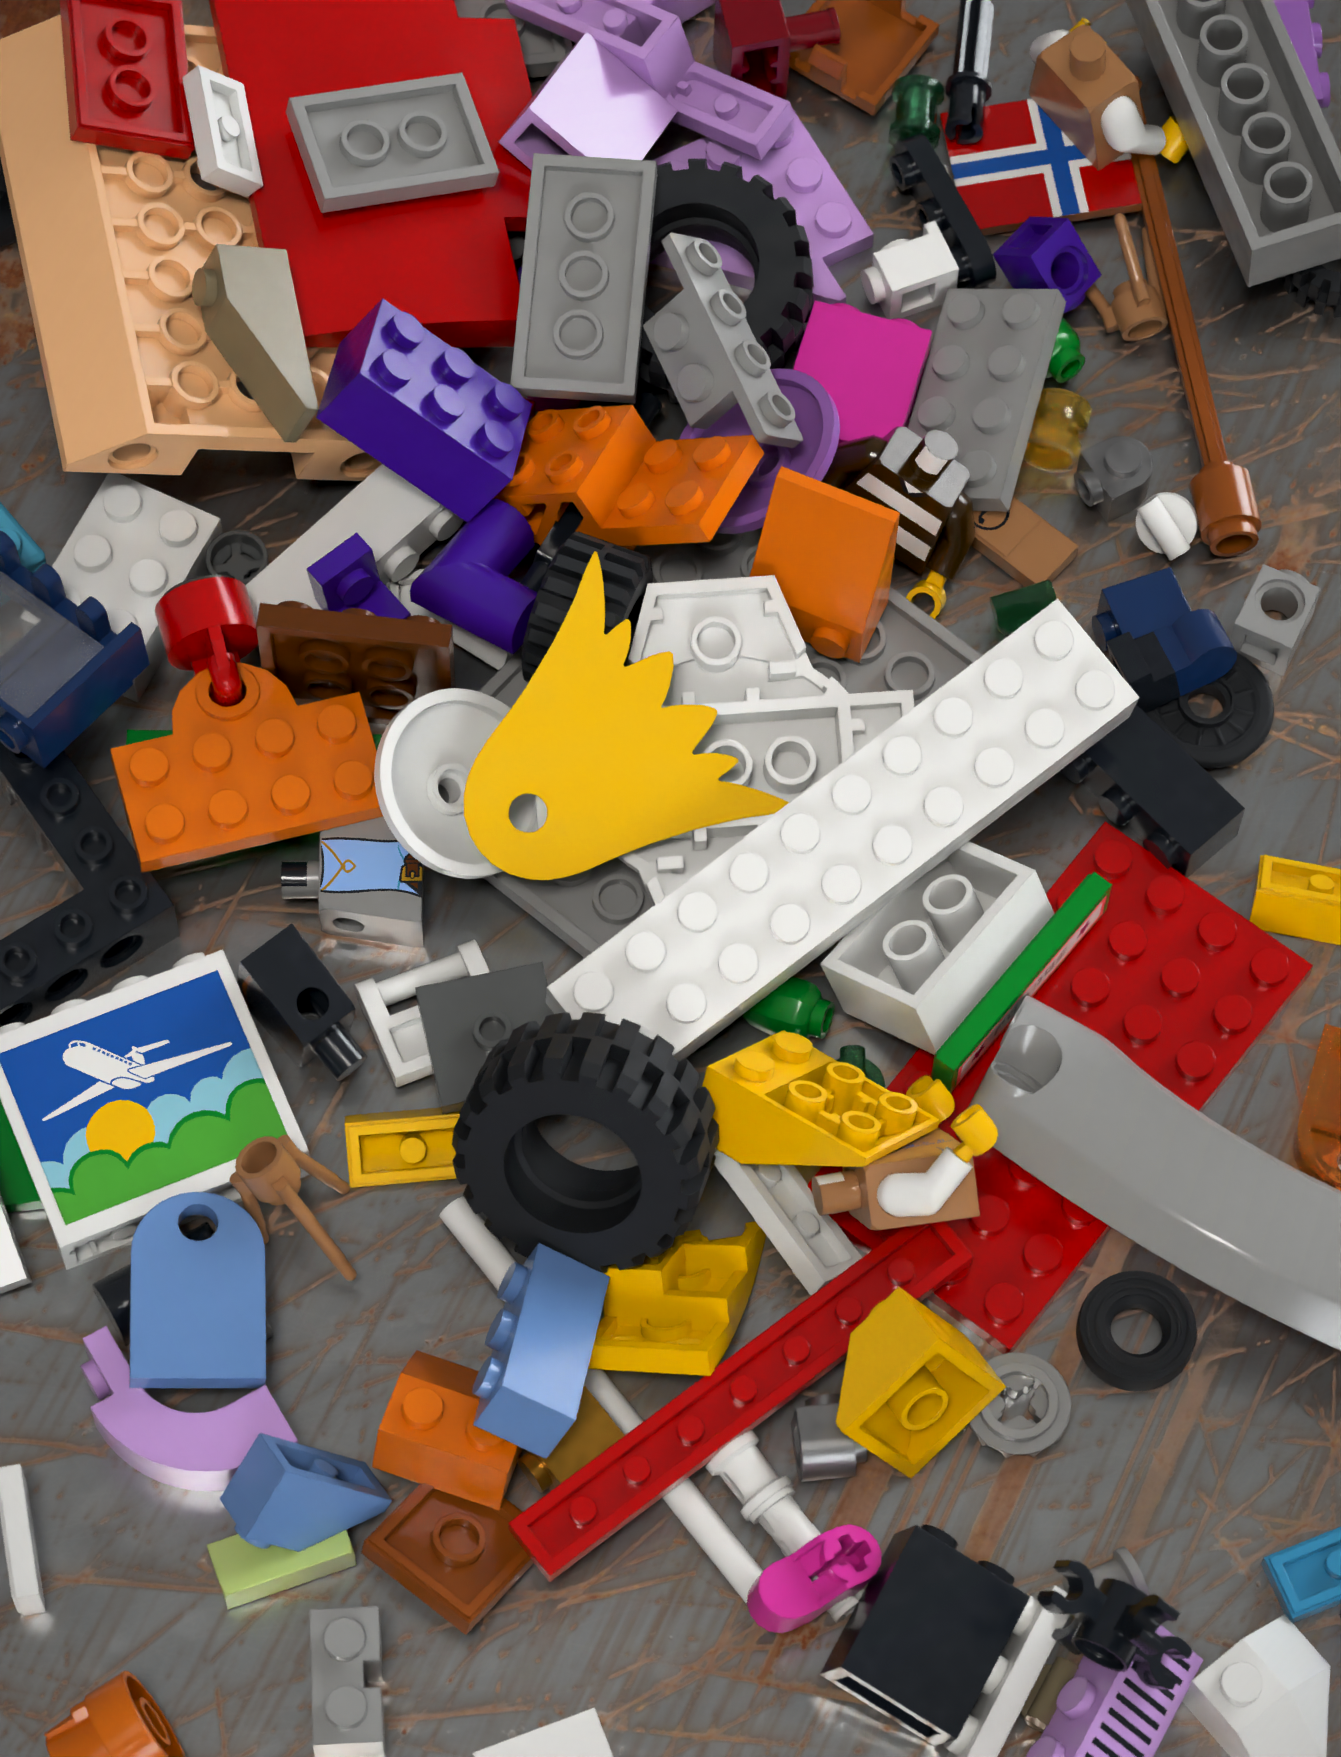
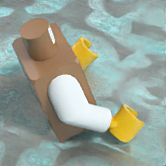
[1029,18,1189,171]
[812,1075,998,1230]

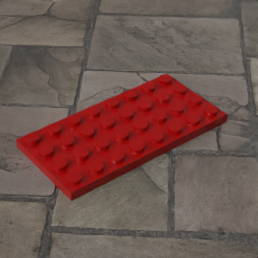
[807,821,1313,1354]

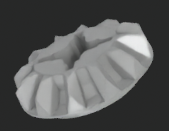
[968,1352,1071,1458]

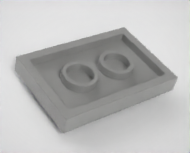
[286,73,499,213]

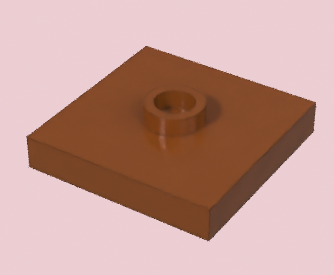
[361,1483,534,1635]

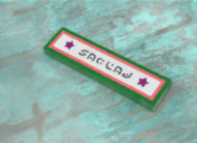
[931,872,1112,1093]

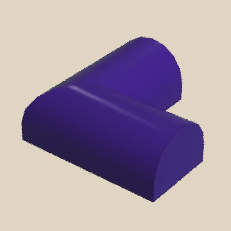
[409,499,538,654]

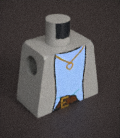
[281,817,424,947]

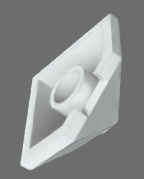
[1182,1614,1330,1757]

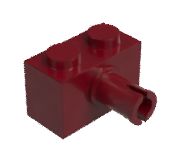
[713,0,841,100]

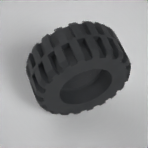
[637,159,814,403]
[452,1012,719,1273]

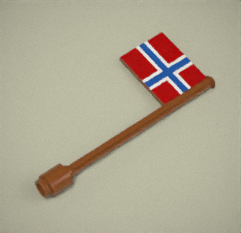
[940,75,1262,557]

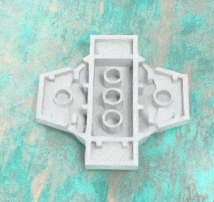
[535,575,914,906]

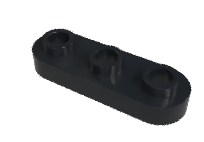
[889,133,996,289]

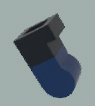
[1106,609,1237,713]

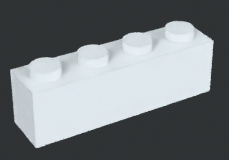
[245,464,464,646]

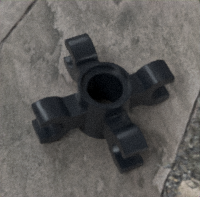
[1037,1560,1192,1689]

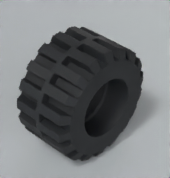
[521,532,653,683]

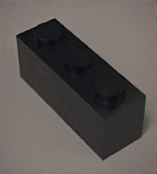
[1060,705,1245,878]

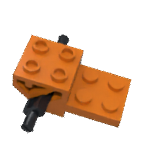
[493,392,764,592]

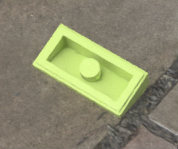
[206,1530,357,1609]

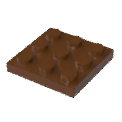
[256,601,456,725]

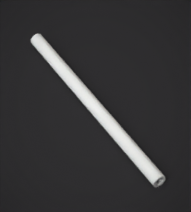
[439,1196,763,1604]

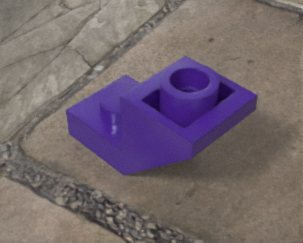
[306,532,411,619]

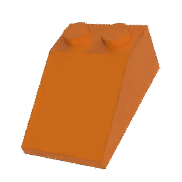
[750,466,900,663]

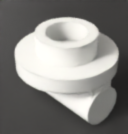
[1136,492,1198,561]

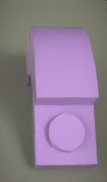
[80,1326,298,1492]

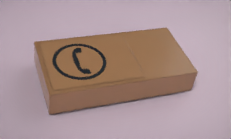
[971,496,1079,597]

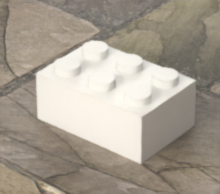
[20,473,223,702]
[820,841,1055,1055]

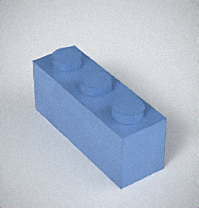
[472,1243,610,1459]

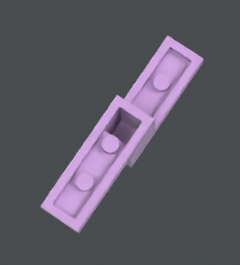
[504,0,795,160]

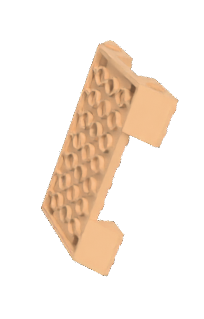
[0,15,382,481]

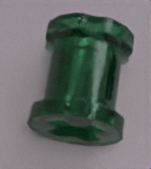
[888,74,945,149]

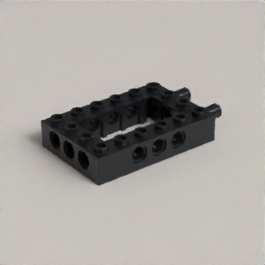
[0,742,180,1027]

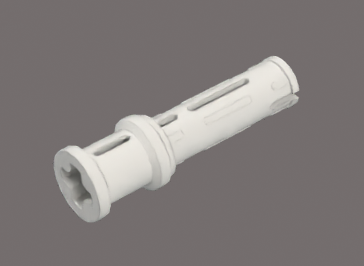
[705,1430,864,1623]

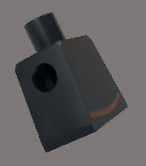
[237,923,368,1081]

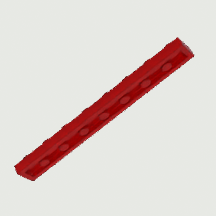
[508,1221,974,1583]

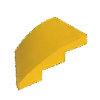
[588,1221,766,1376]

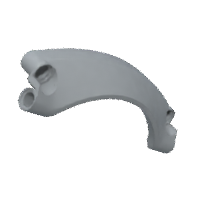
[968,995,1341,1351]

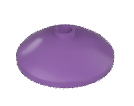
[679,368,840,534]

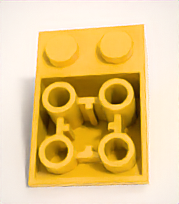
[702,1030,940,1167]

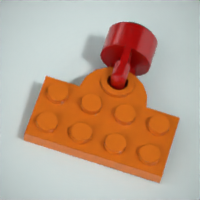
[110,575,383,873]

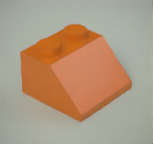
[372,1350,523,1510]

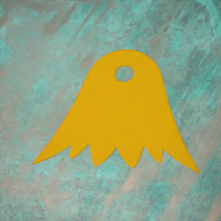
[464,551,789,880]

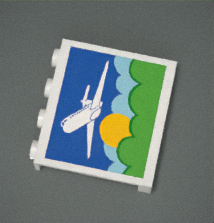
[0,949,310,1270]

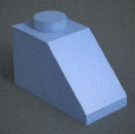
[220,1433,392,1552]

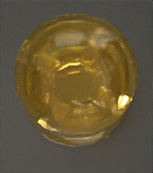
[1023,388,1092,473]

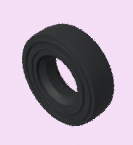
[1076,1271,1197,1392]

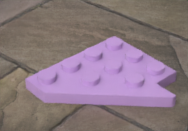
[651,100,874,305]

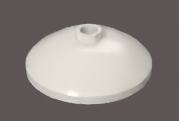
[374,688,537,879]

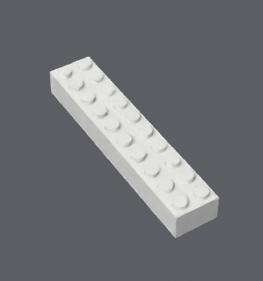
[546,598,1140,1061]

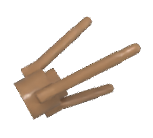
[1085,213,1168,341]
[229,1135,357,1281]

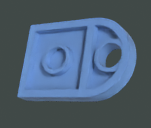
[129,1192,266,1388]

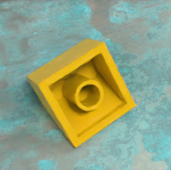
[835,1287,1006,1479]

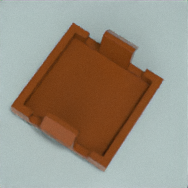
[789,0,939,116]

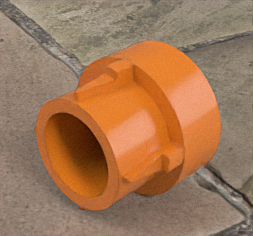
[44,1670,185,1757]

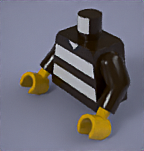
[821,426,975,619]

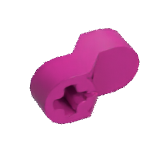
[747,1524,882,1633]

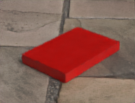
[60,0,195,160]

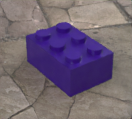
[316,298,532,523]

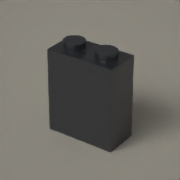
[820,1525,1030,1746]

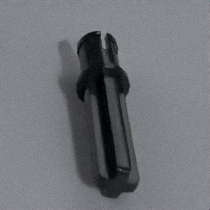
[945,0,994,145]

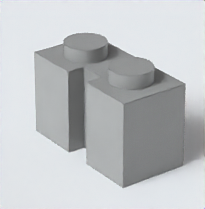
[309,1606,385,1757]

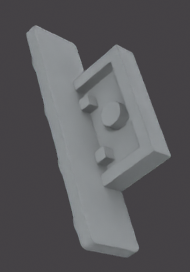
[643,232,803,448]

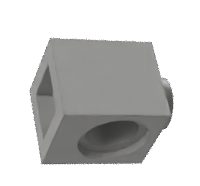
[1230,564,1321,676]

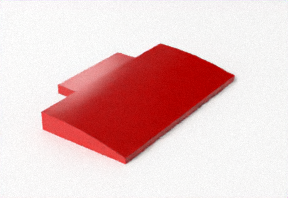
[209,0,533,348]

